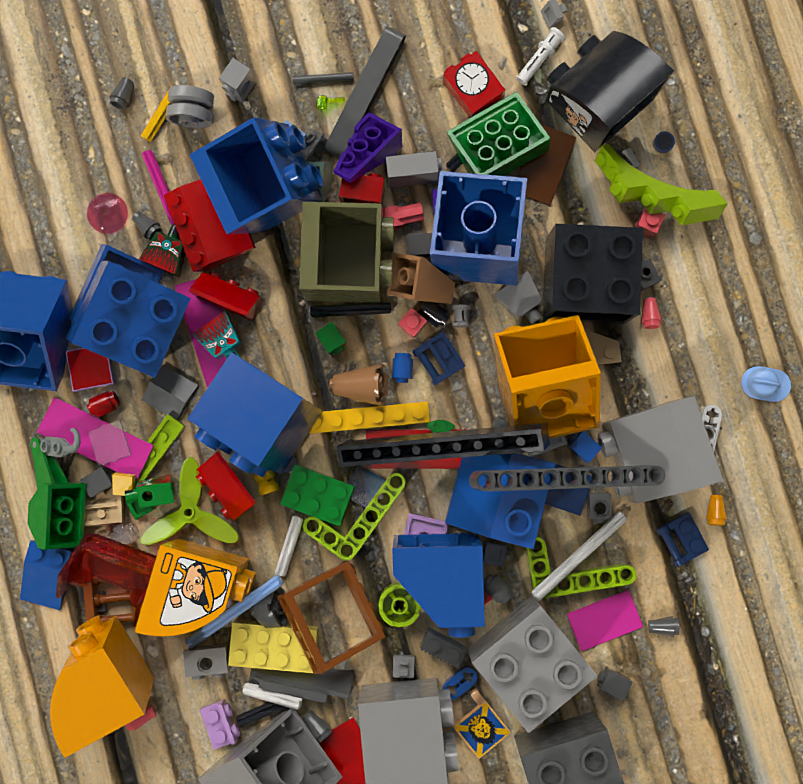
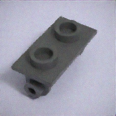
[301,130,328,162]

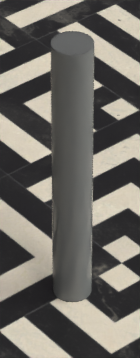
[292,72,354,85]

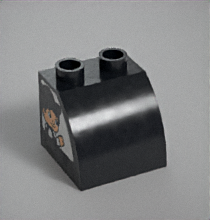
[545,31,674,153]

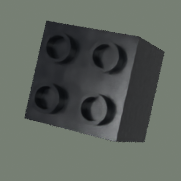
[542,223,643,324]

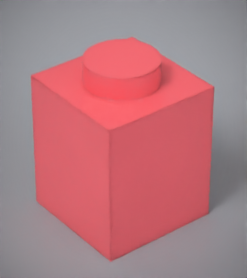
[634,208,666,238]
[398,308,427,339]

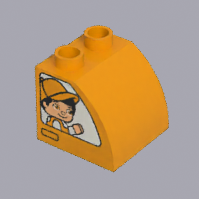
[135,538,256,636]

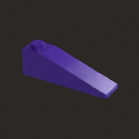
[334,112,403,183]

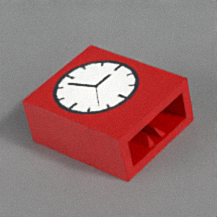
[443,51,506,118]

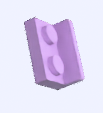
[200,699,240,750]

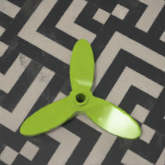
[141,457,239,545]

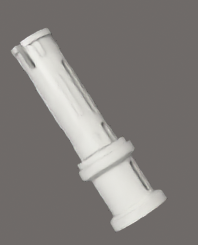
[516,27,566,86]

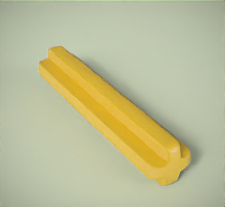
[141,86,172,142]

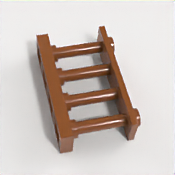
[80,542,141,629]

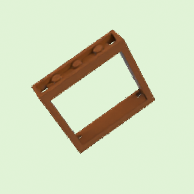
[277,560,385,674]

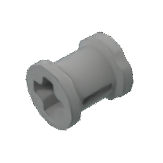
[452,305,471,328]

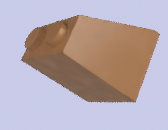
[387,252,455,304]

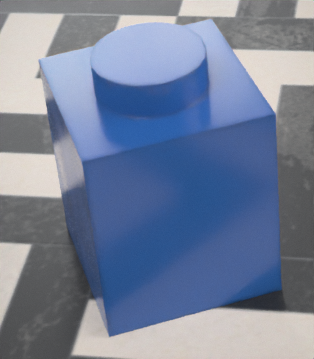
[567,431,602,463]

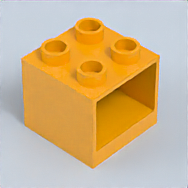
[493,315,601,438]

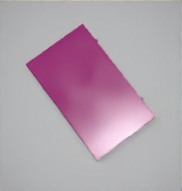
[567,590,643,651]

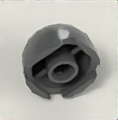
[251,586,289,628]

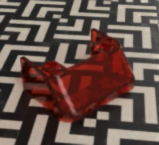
[56,533,157,627]

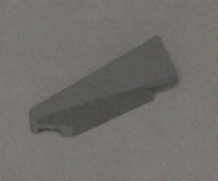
[248,668,354,703]

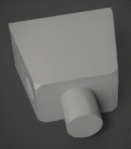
[494,271,542,324]

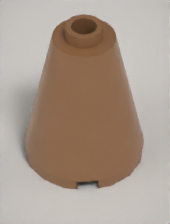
[329,364,388,406]

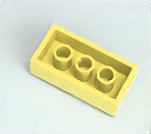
[228,619,319,673]

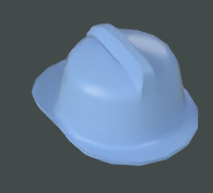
[741,366,791,402]

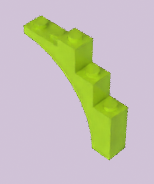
[594,144,728,226]

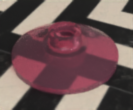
[87,193,128,234]

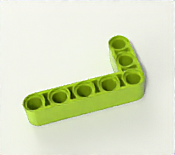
[303,473,406,560]
[525,536,637,598]

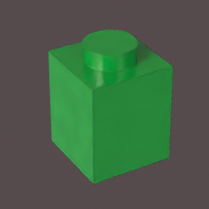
[315,322,347,356]

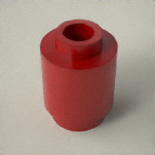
[87,391,120,418]

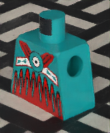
[192,312,242,360]

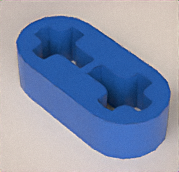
[442,666,477,700]

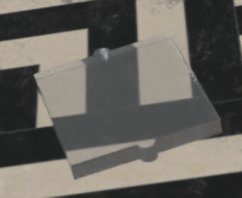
[88,420,132,466]

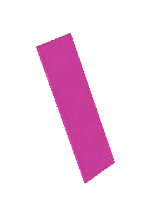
[174,279,236,388]
[37,397,154,481]

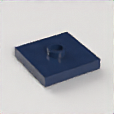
[545,464,592,516]

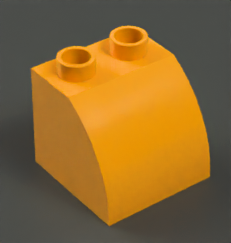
[50,616,155,758]

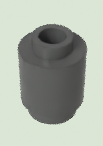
[483,574,513,605]

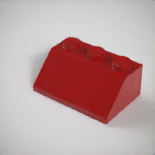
[189,271,262,321]
[195,451,256,522]

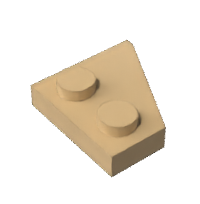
[584,329,621,365]
[84,488,124,527]

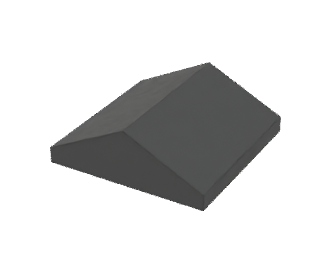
[142,365,199,420]

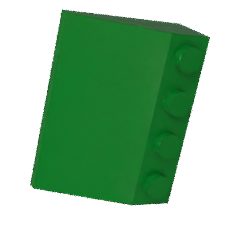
[447,92,551,176]

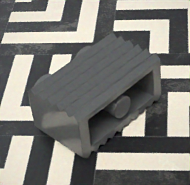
[420,627,467,668]

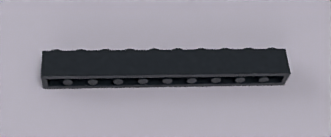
[337,423,550,467]

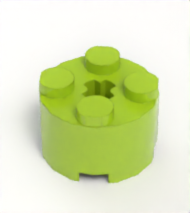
[379,582,421,627]

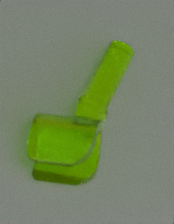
[316,95,345,110]

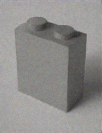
[386,151,442,188]

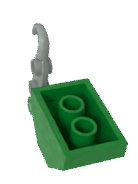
[27,428,86,550]

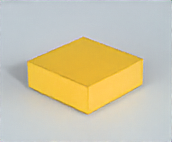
[112,472,135,496]

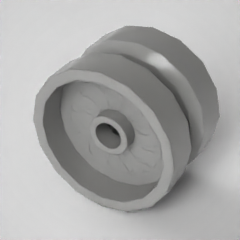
[165,85,214,128]

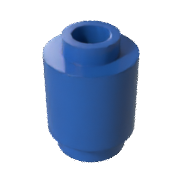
[392,353,413,383]

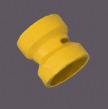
[253,470,280,496]

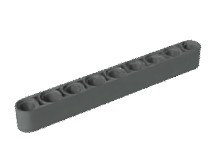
[469,465,666,492]

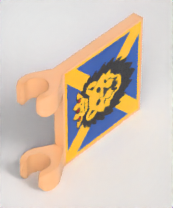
[452,688,511,759]

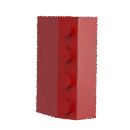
[164,179,256,272]

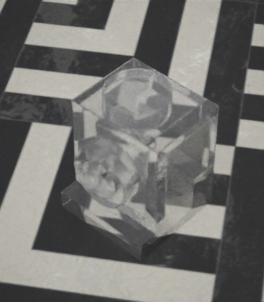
[103,522,140,553]

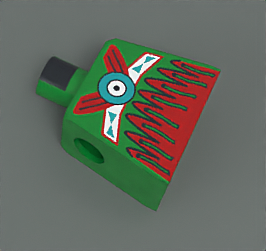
[125,474,175,508]

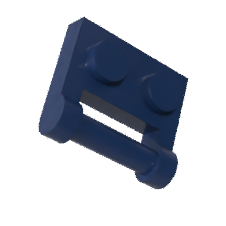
[412,331,466,386]
[656,512,709,567]

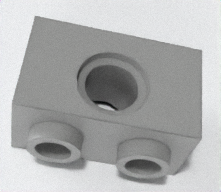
[219,58,256,103]
[183,644,231,680]

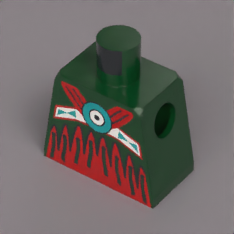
[139,225,186,277]

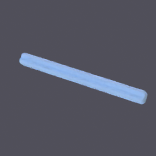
[185,575,283,649]

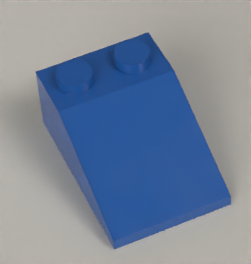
[20,540,79,610]

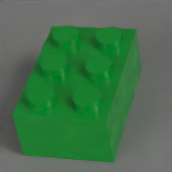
[280,465,356,526]

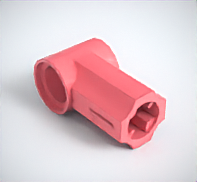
[382,203,424,230]

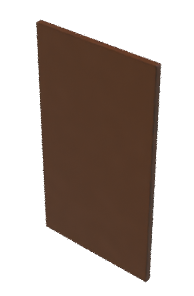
[517,124,576,206]

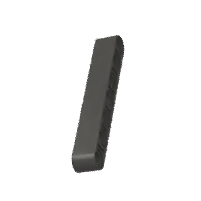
[324,26,406,158]

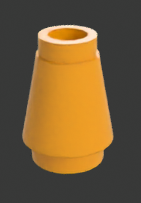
[706,495,727,526]

